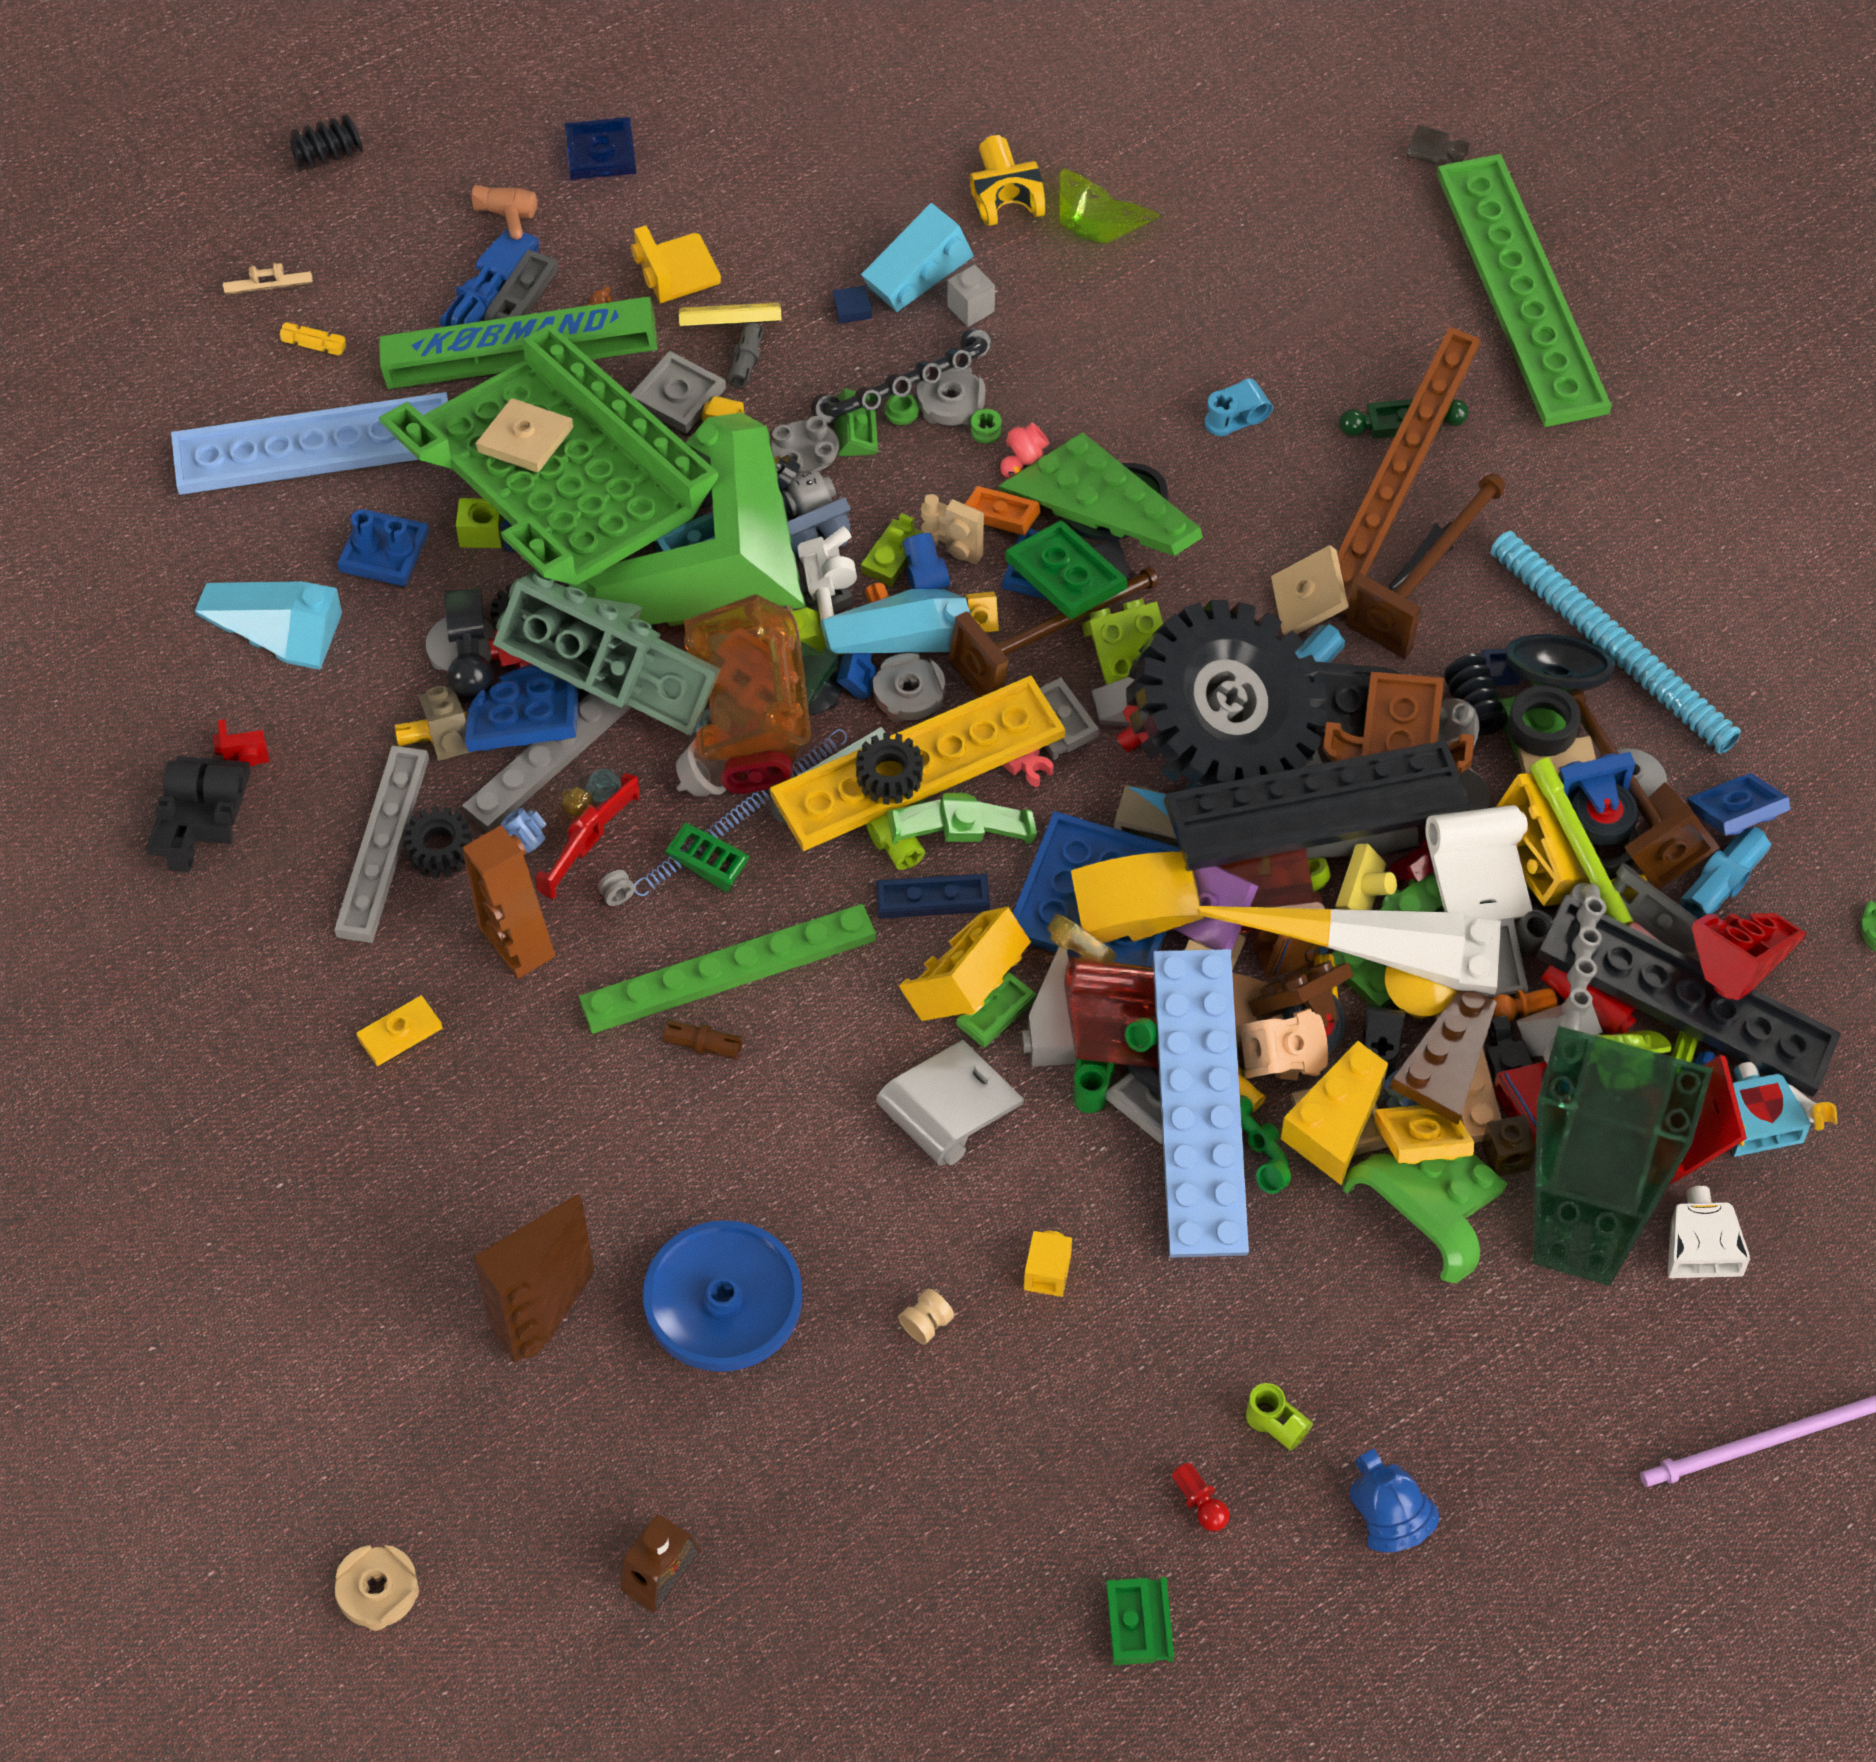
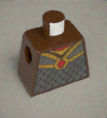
[621,1514,701,1613]

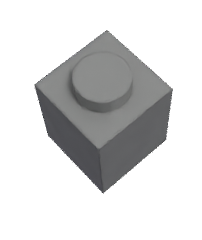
[948,264,995,327]

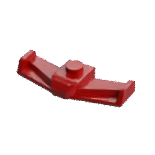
[535,773,640,899]

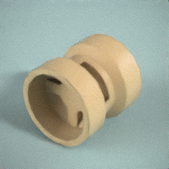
[898,1288,954,1345]

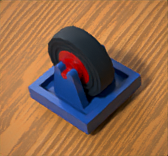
[1558,752,1638,846]

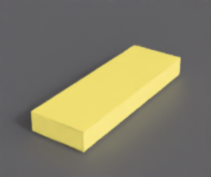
[679,302,782,326]

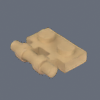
[921,494,984,565]

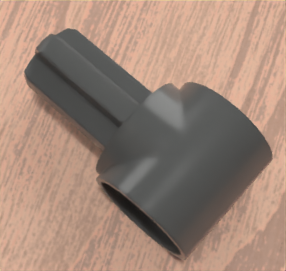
[1515,910,1553,955]

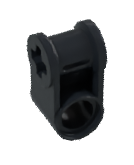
[1362,1005,1405,1080]

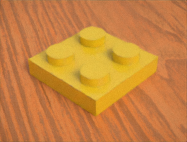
[1374,1105,1474,1164]

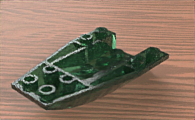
[1533,1026,1713,1286]

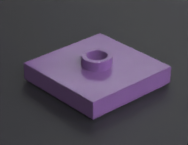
[1174,866,1258,952]

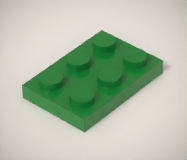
[1005,520,1127,620]

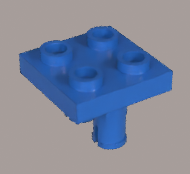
[337,509,429,587]

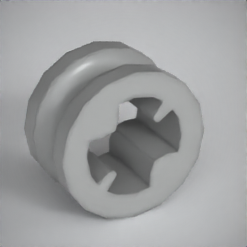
[597,870,636,906]

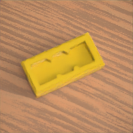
[356,995,443,1066]

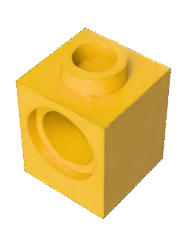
[1024,1230,1072,1297]

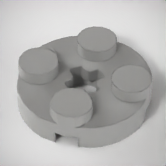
[917,363,985,425]
[873,653,945,723]

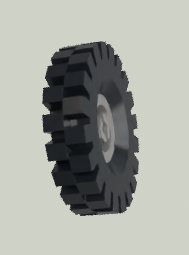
[1126,600,1328,790]

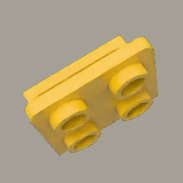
[631,225,721,304]

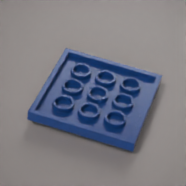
[1013,811,1181,981]

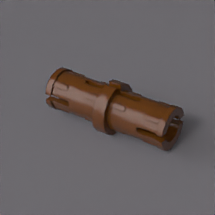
[663,1019,743,1060]

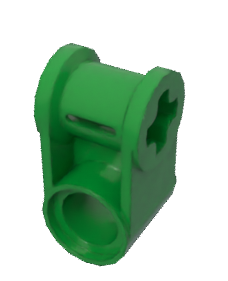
[1073,1037,1119,1113]

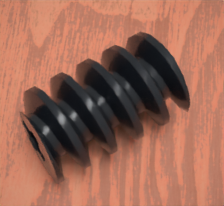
[289,114,363,171]
[1444,653,1508,736]

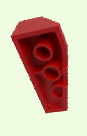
[1691,913,1807,1001]

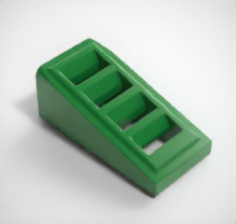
[665,822,750,893]

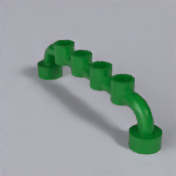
[1125,1018,1291,1194]

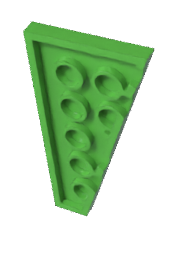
[998,432,1203,556]

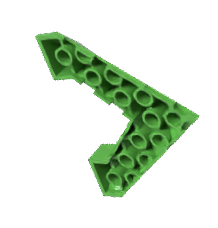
[569,412,805,626]

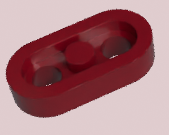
[720,751,793,794]

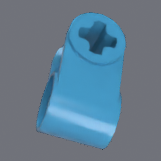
[1204,378,1273,436]

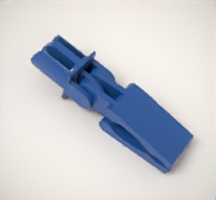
[439,228,540,327]

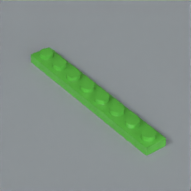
[579,904,876,1034]

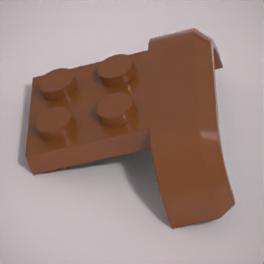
[1323,672,1474,775]

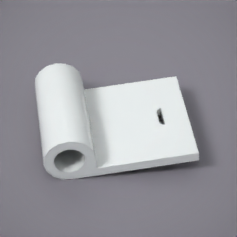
[1426,805,1532,920]

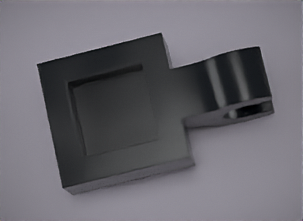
[1485,1015,1533,1081]

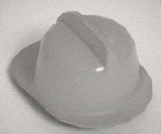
[676,728,740,797]

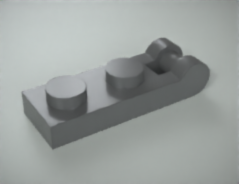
[484,249,559,321]
[1612,863,1698,955]

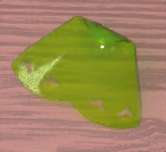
[1059,168,1162,244]

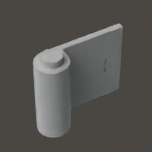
[876,1040,1024,1166]

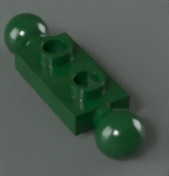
[1339,399,1469,439]

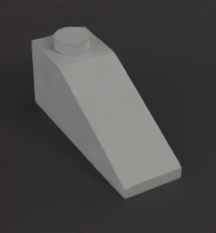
[1022,946,1079,1067]

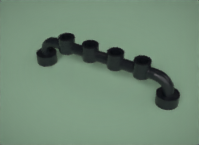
[811,328,991,423]

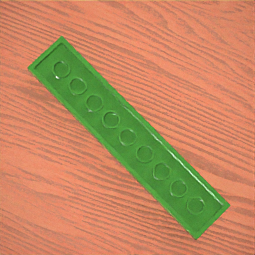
[1437,154,1612,428]

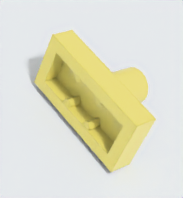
[1335,843,1397,910]

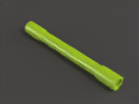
[1529,757,1634,926]

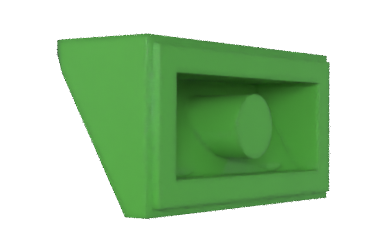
[834,388,878,456]

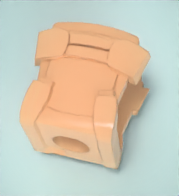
[1238,1008,1328,1081]

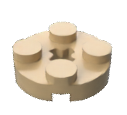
[335,1545,419,1631]

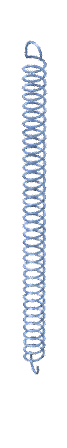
[634,729,847,896]

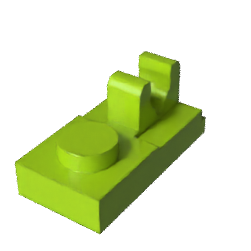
[861,513,921,587]

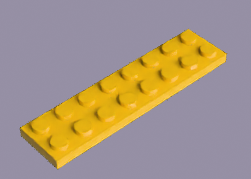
[770,675,1066,851]

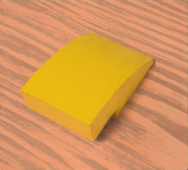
[1071,852,1204,947]

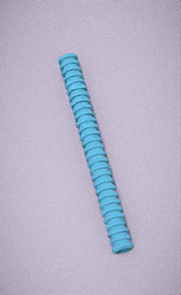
[1491,531,1741,754]

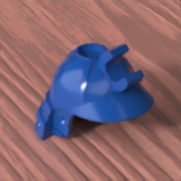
[1349,1448,1439,1552]

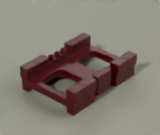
[1385,839,1434,884]

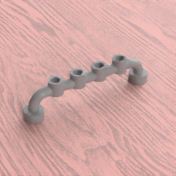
[1543,883,1606,1070]

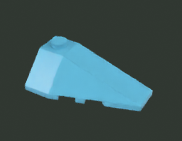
[820,589,971,654]

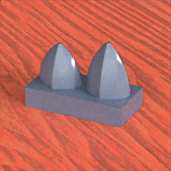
[788,497,851,556]

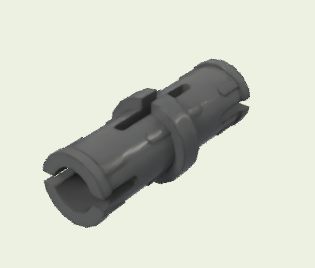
[727,322,764,388]

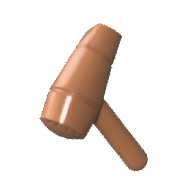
[472,185,538,240]

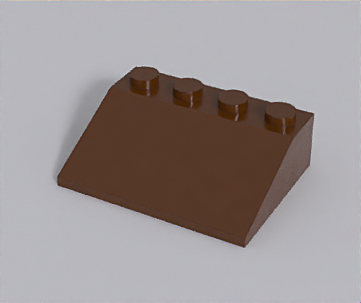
[474,1194,595,1362]

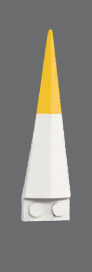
[1197,906,1501,994]

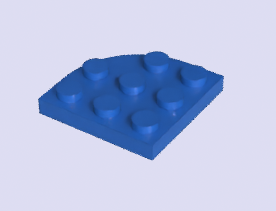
[465,664,578,752]

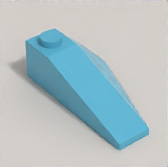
[195,581,342,670]

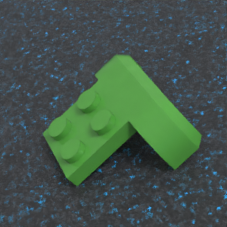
[1342,1153,1508,1283]

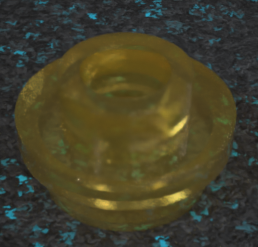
[560,787,596,816]

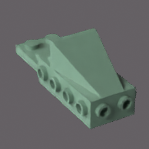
[493,571,721,736]

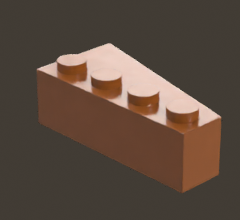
[462,825,556,979]

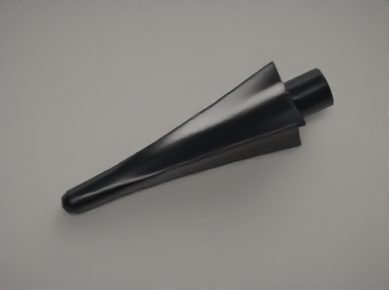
[1389,522,1454,591]

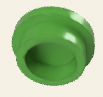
[884,394,919,425]

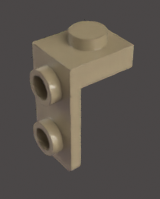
[418,686,470,761]

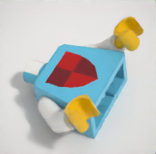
[1731,1062,1838,1157]

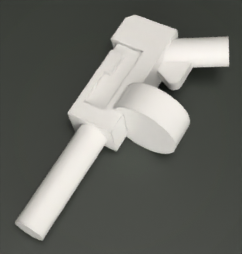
[797,526,857,636]

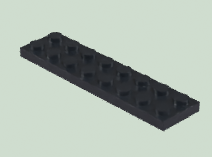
[1535,895,1841,1097]

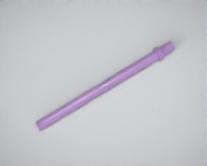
[1640,1395,1876,1488]

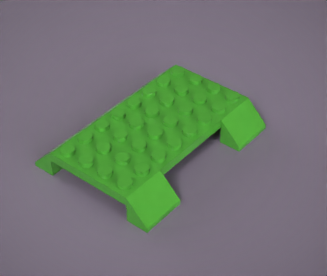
[378,324,718,586]

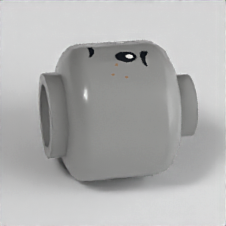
[781,470,836,517]

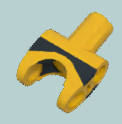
[970,135,1045,227]

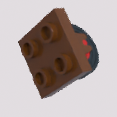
[1248,961,1354,1052]

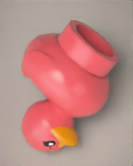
[1000,422,1050,479]

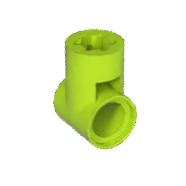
[866,807,925,870]
[1246,1383,1313,1451]

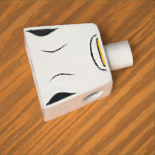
[1668,1186,1750,1278]

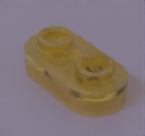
[1047,914,1117,972]

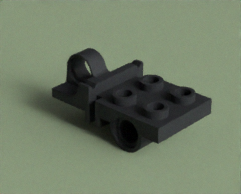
[146,756,251,872]

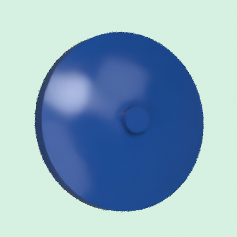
[643,1220,803,1372]

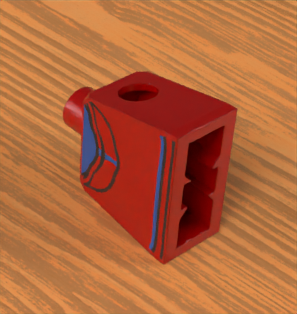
[1493,1062,1592,1147]

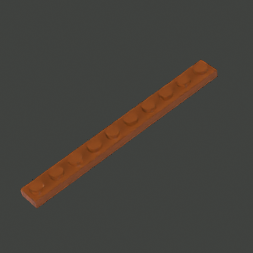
[1337,326,1481,616]

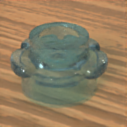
[586,769,621,803]

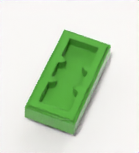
[957,972,1037,1048]

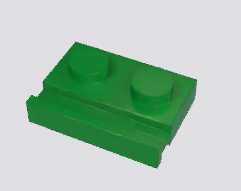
[1106,1577,1174,1665]

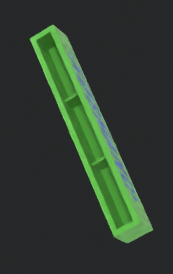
[380,296,658,389]

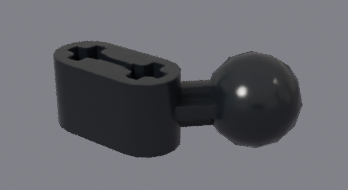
[445,588,493,698]

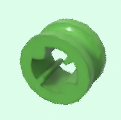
[971,409,1002,444]

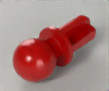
[1172,1462,1230,1532]

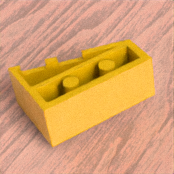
[1496,773,1590,906]
[899,907,1031,1021]
[1281,1041,1388,1185]

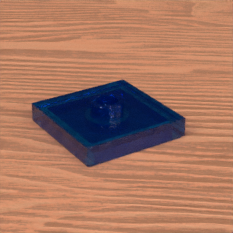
[565,117,637,180]

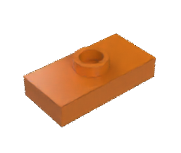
[965,486,1041,536]

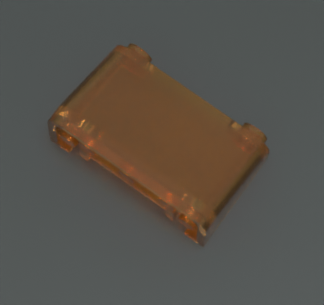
[684,594,811,761]

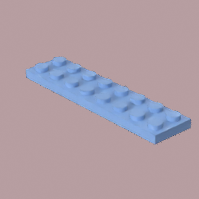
[171,392,448,495]
[1153,949,1249,1258]

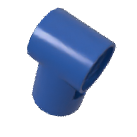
[902,533,950,589]

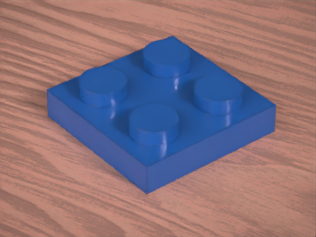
[1687,772,1791,836]

